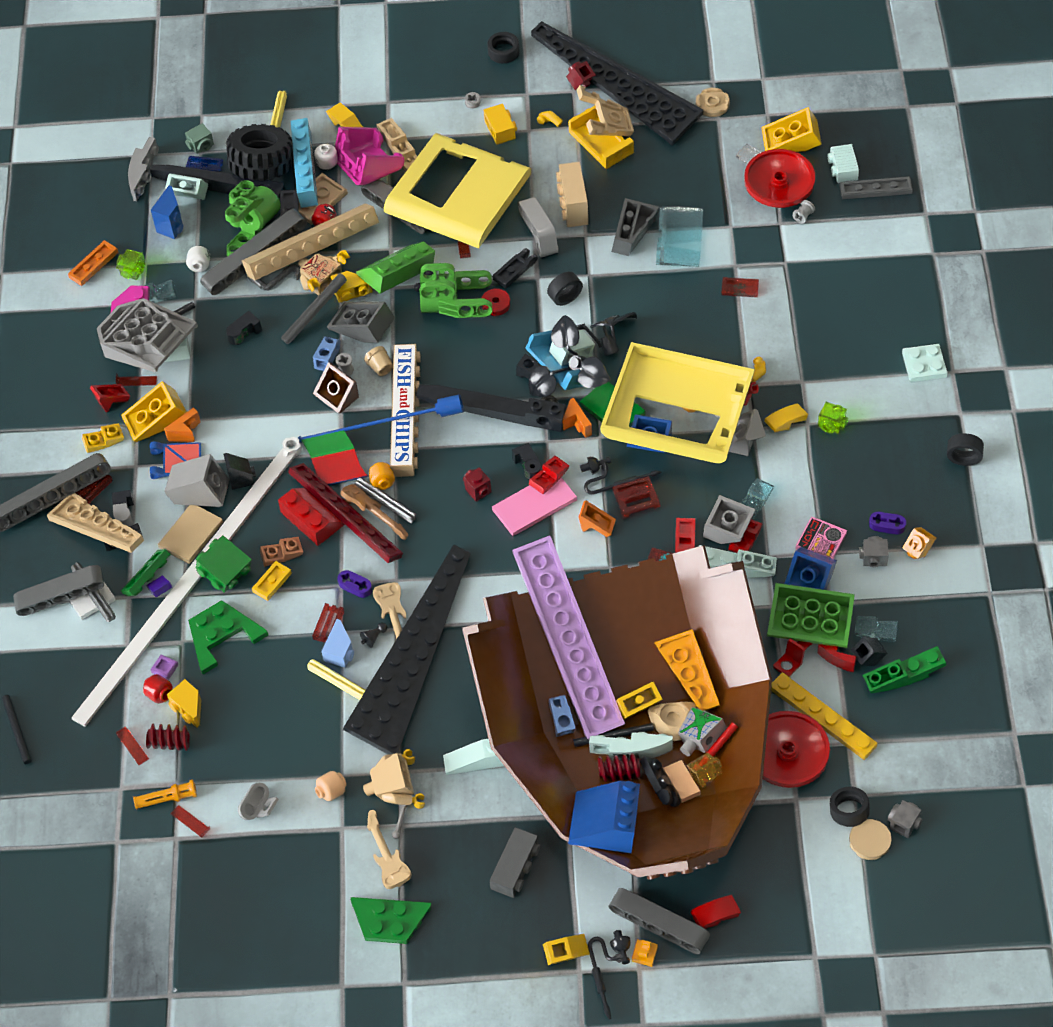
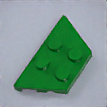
[350,897,432,944]

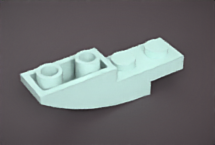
[699,545,777,578]
[589,732,673,761]

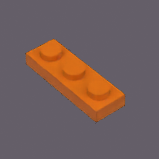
[68,240,118,286]

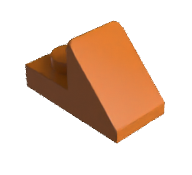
[563,398,592,438]
[164,408,201,442]
[579,500,616,537]

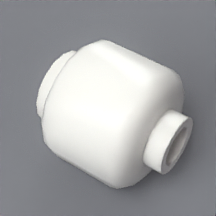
[314,144,338,169]
[186,246,210,272]

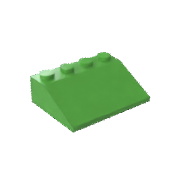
[767,583,855,648]

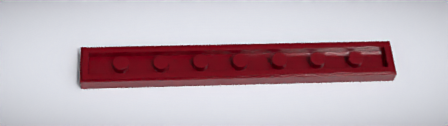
[288,463,403,563]

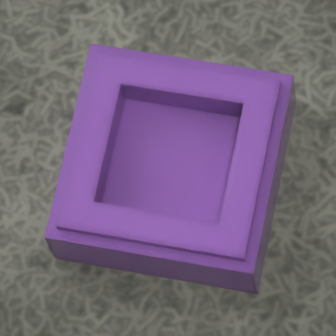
[150,654,178,680]

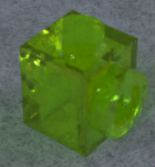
[116,249,146,280]
[818,401,848,434]

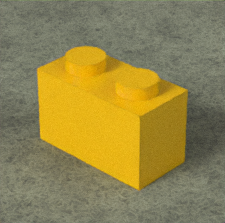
[483,103,517,145]
[616,682,662,720]

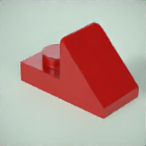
[90,384,130,413]

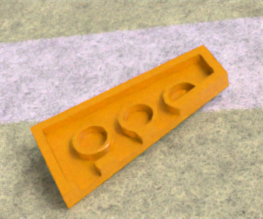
[654,629,720,711]

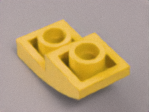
[764,403,808,432]
[82,423,124,453]

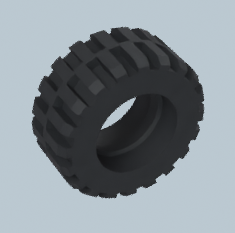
[226,124,293,181]

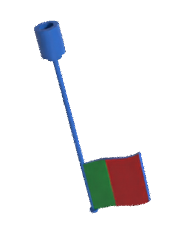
[298,394,464,485]

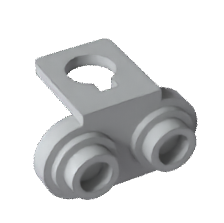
[238,782,279,820]

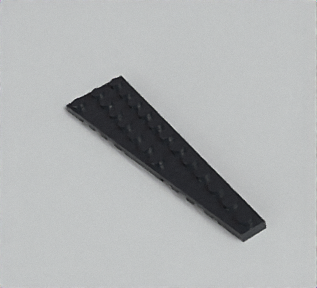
[531,21,703,146]
[343,545,471,754]

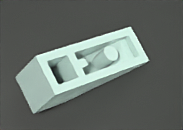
[443,739,504,775]

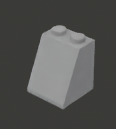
[164,454,230,507]

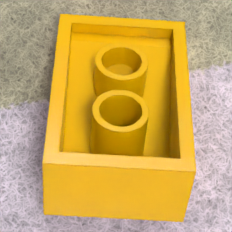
[761,107,821,152]
[121,381,187,442]

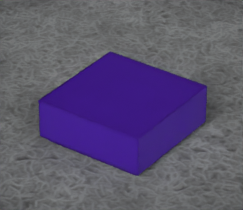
[146,575,172,597]

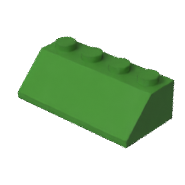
[356,241,435,294]

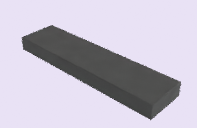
[840,176,913,199]

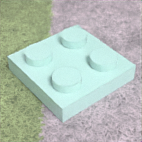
[902,344,947,382]

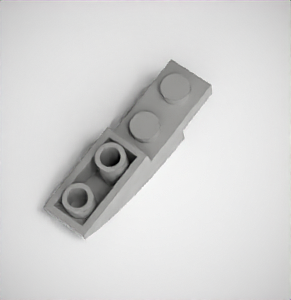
[128,137,159,202]

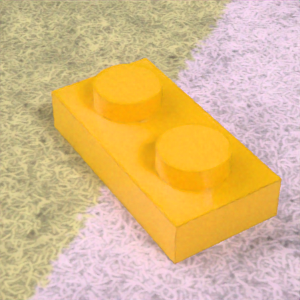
[252,561,292,601]

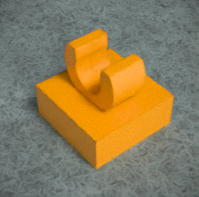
[632,939,658,967]

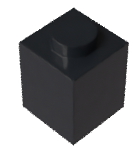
[851,637,888,666]

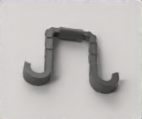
[248,264,301,290]

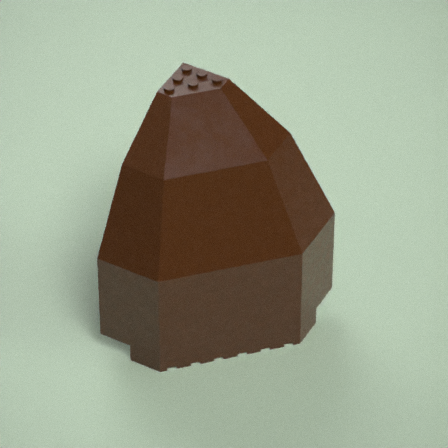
[462,545,772,880]

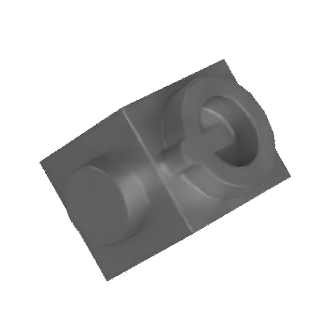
[859,536,889,567]
[888,800,922,838]

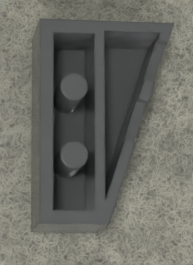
[611,198,659,256]

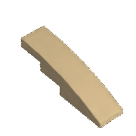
[376,118,417,171]

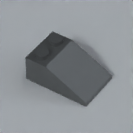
[327,302,395,343]

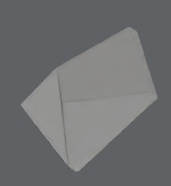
[729,409,766,456]

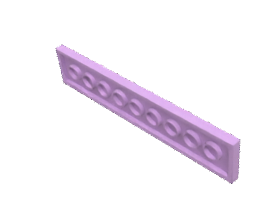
[512,536,625,739]

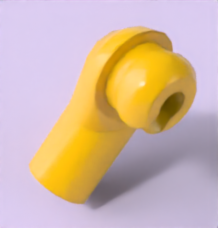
[537,111,563,127]
[751,356,766,382]

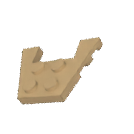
[577,85,634,136]

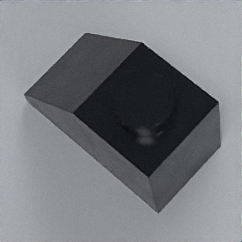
[223,453,256,490]

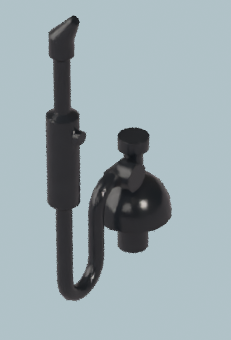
[580,456,662,495]
[588,930,631,1020]

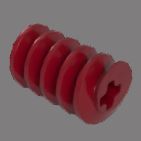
[146,723,190,751]
[598,753,641,782]

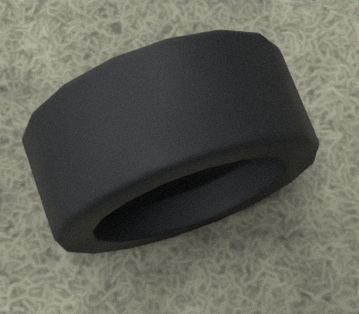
[487,32,519,64]
[547,271,583,306]
[947,433,984,466]
[830,787,870,827]

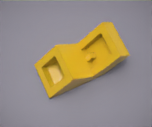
[326,103,363,127]

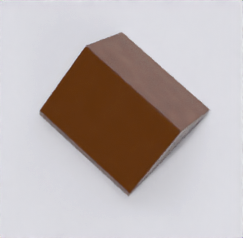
[313,362,359,413]

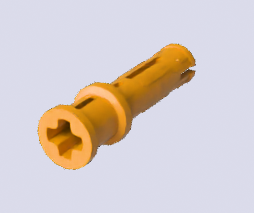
[133,779,197,810]

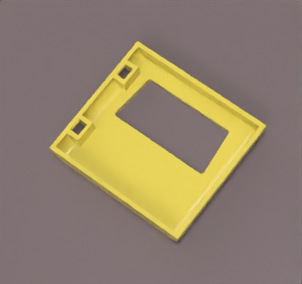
[384,133,531,248]
[601,342,754,463]

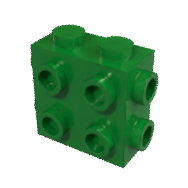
[195,535,252,593]

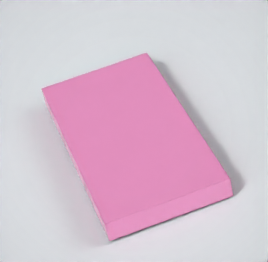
[492,477,577,536]

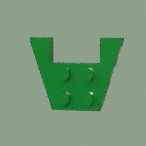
[188,600,269,674]

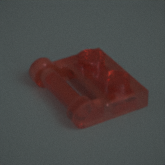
[613,476,660,518]

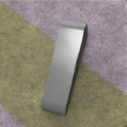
[518,197,558,258]

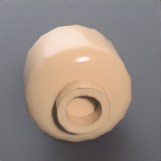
[315,771,347,801]

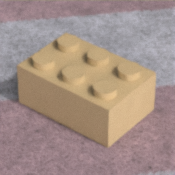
[556,162,588,227]

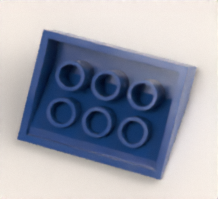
[568,781,640,853]

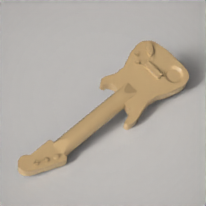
[373,582,406,639]
[367,810,412,889]

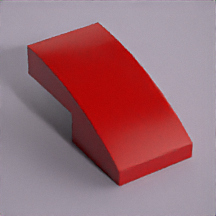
[529,456,569,494]
[675,518,695,553]
[728,519,763,553]
[817,644,856,672]
[691,895,741,929]

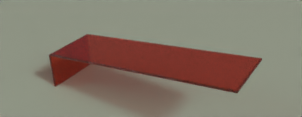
[457,240,471,258]
[115,373,157,386]
[116,726,149,765]
[171,805,210,838]

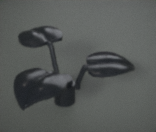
[576,312,637,356]
[528,315,611,397]

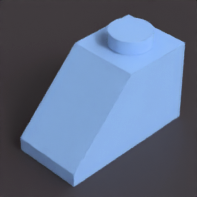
[321,619,354,668]

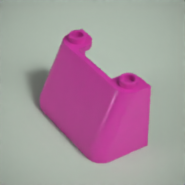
[335,127,404,186]

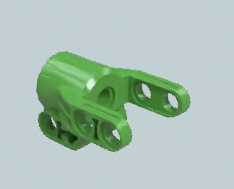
[225,180,281,257]
[419,263,492,318]

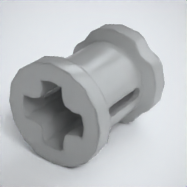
[792,200,815,224]
[336,353,354,376]

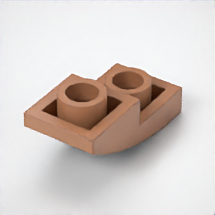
[260,537,303,566]

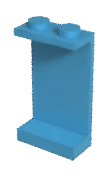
[526,330,584,390]

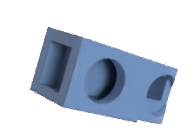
[313,336,340,371]
[549,695,576,737]

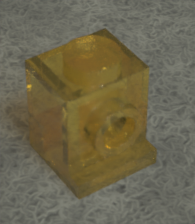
[687,752,722,789]

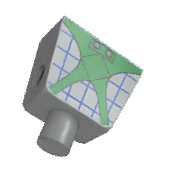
[678,707,727,756]

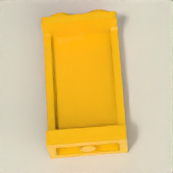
[568,105,634,169]

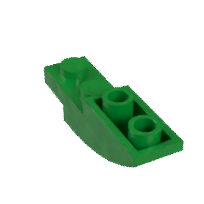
[863,646,947,693]

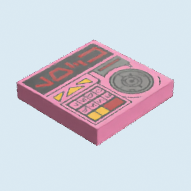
[795,516,847,559]

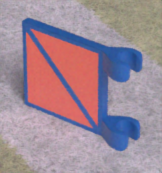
[150,442,201,479]

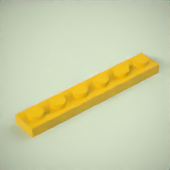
[771,672,878,760]

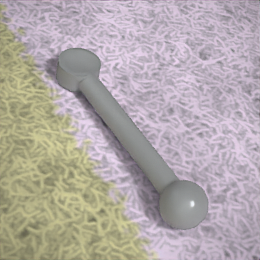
[392,805,408,839]

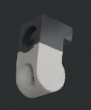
[112,490,134,526]

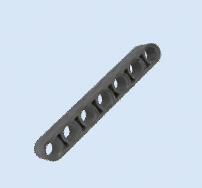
[200,209,307,295]
[0,453,111,532]

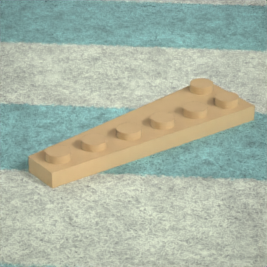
[47,493,144,553]

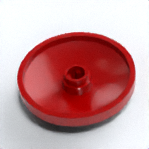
[744,149,815,208]
[763,711,830,788]

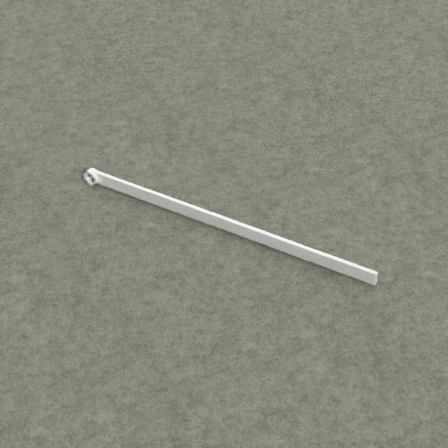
[72,437,302,727]

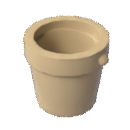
[364,346,393,376]

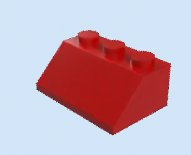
[278,488,345,546]

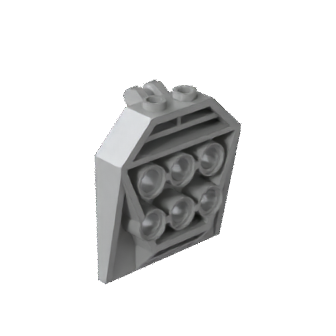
[97,298,198,372]

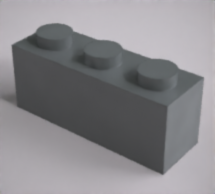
[489,828,540,898]

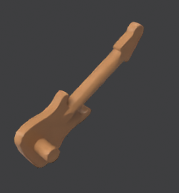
[340,484,408,540]

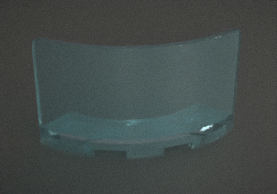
[656,206,703,267]

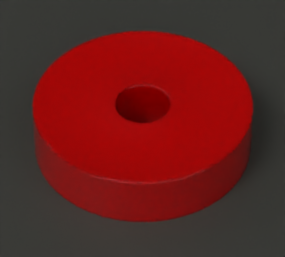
[482,289,510,316]

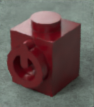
[566,61,596,90]
[463,467,491,502]

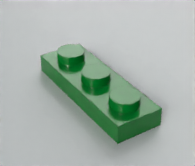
[121,549,171,596]

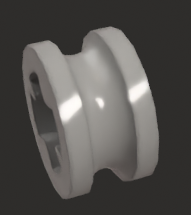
[465,92,480,109]

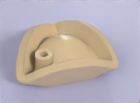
[648,702,696,741]

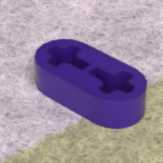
[869,512,906,534]
[338,570,372,598]

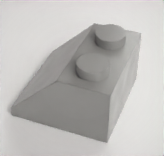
[703,495,755,544]

